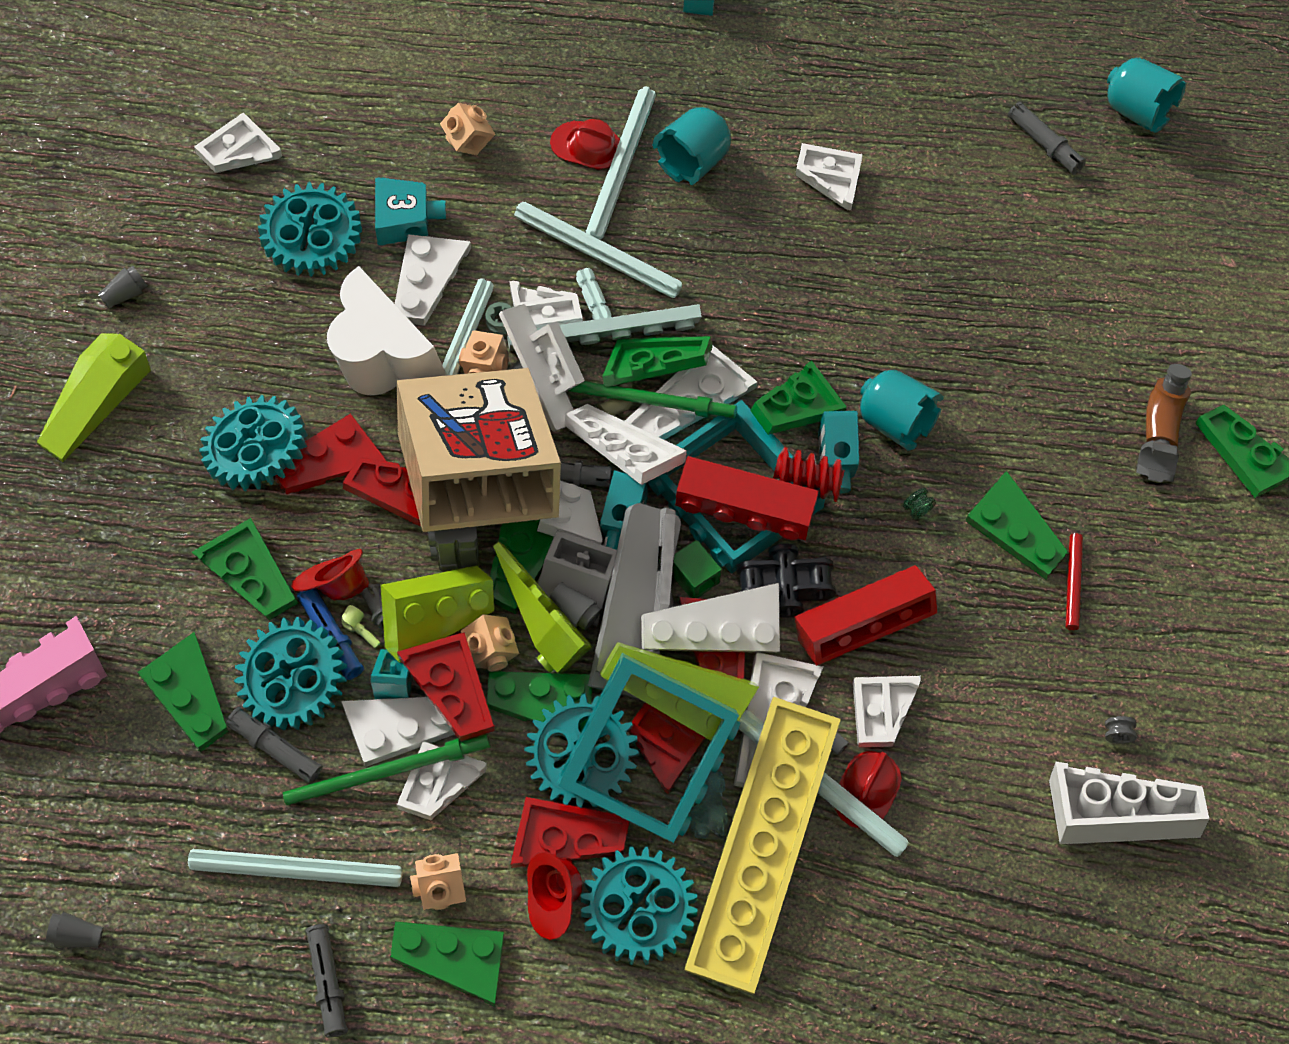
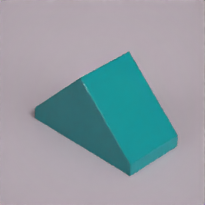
[371,649,412,700]

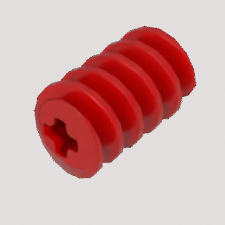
[773,447,845,502]

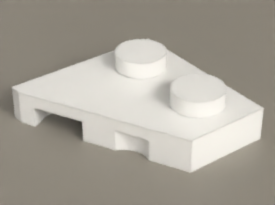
[194,113,282,173]
[796,143,863,210]
[509,281,583,328]
[537,480,603,545]
[853,676,921,747]
[397,741,487,820]

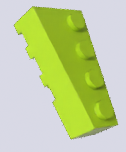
[600,642,759,747]

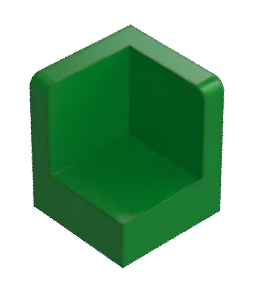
[672,541,722,598]

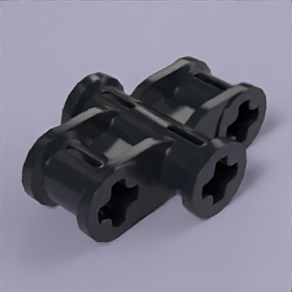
[736,544,836,618]

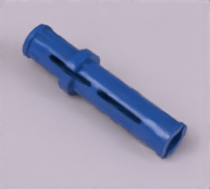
[297,588,364,680]

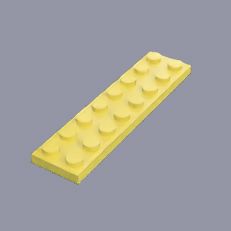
[684,697,841,994]

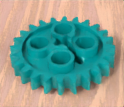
[258,182,362,277]
[199,395,308,491]
[234,617,347,730]
[524,694,639,808]
[581,847,698,965]

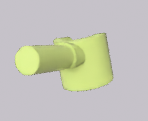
[342,605,381,649]

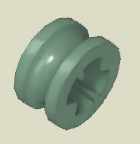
[485,302,512,335]

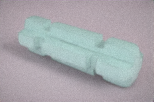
[576,268,612,320]

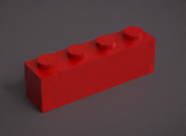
[675,456,819,541]
[795,565,937,666]

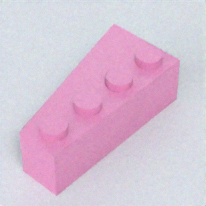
[0,616,107,733]

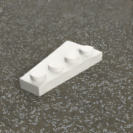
[625,345,757,440]
[565,404,686,485]
[641,583,780,653]
[734,652,823,787]

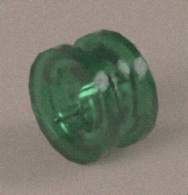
[902,488,936,520]

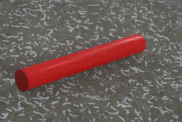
[1065,533,1083,630]

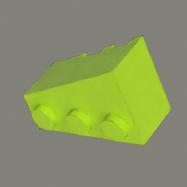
[381,566,494,663]

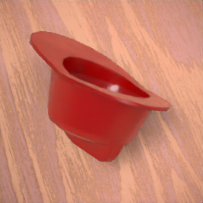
[550,119,620,170]
[291,549,369,601]
[835,751,902,829]
[527,852,582,940]

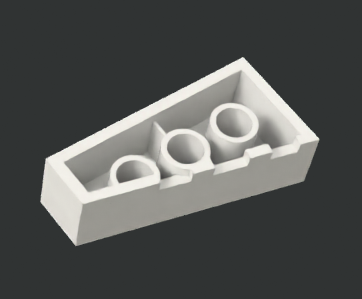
[1049,762,1209,844]

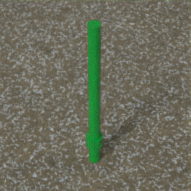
[568,381,737,419]
[283,734,491,806]

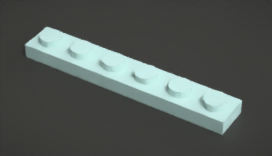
[507,304,702,351]

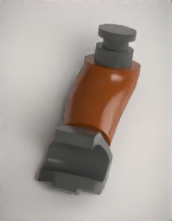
[1136,364,1192,483]

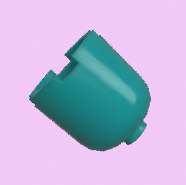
[1107,57,1186,133]
[652,107,731,185]
[860,369,944,451]

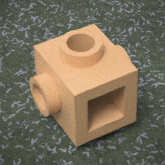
[440,102,495,155]
[459,331,509,374]
[461,615,519,672]
[410,853,466,910]

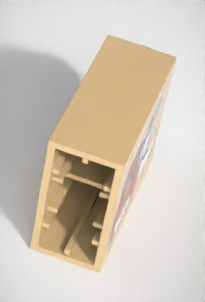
[397,368,561,532]

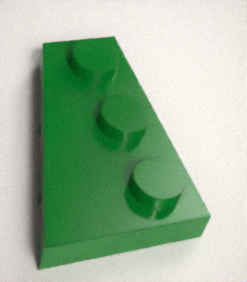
[602,336,713,387]
[750,360,847,435]
[1195,405,1289,498]
[965,471,1068,580]
[192,518,298,620]
[490,519,554,614]
[137,632,229,752]
[487,671,592,733]
[390,921,504,1007]

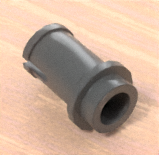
[361,584,384,629]

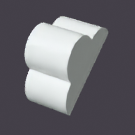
[327,266,447,395]

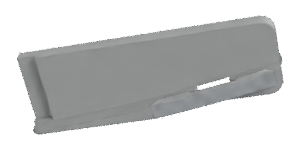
[588,503,681,700]

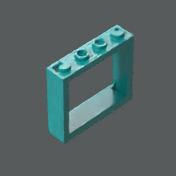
[648,400,825,574]
[558,653,741,843]

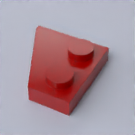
[628,702,706,794]

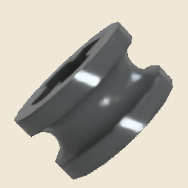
[1105,716,1137,744]

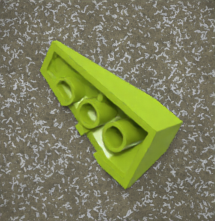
[37,333,151,462]
[493,542,593,674]

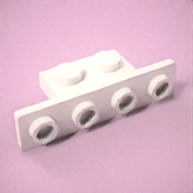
[499,304,585,432]

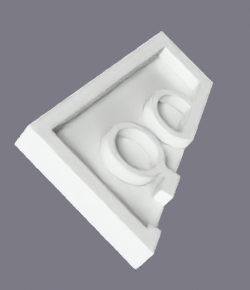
[395,234,471,325]
[341,697,455,767]

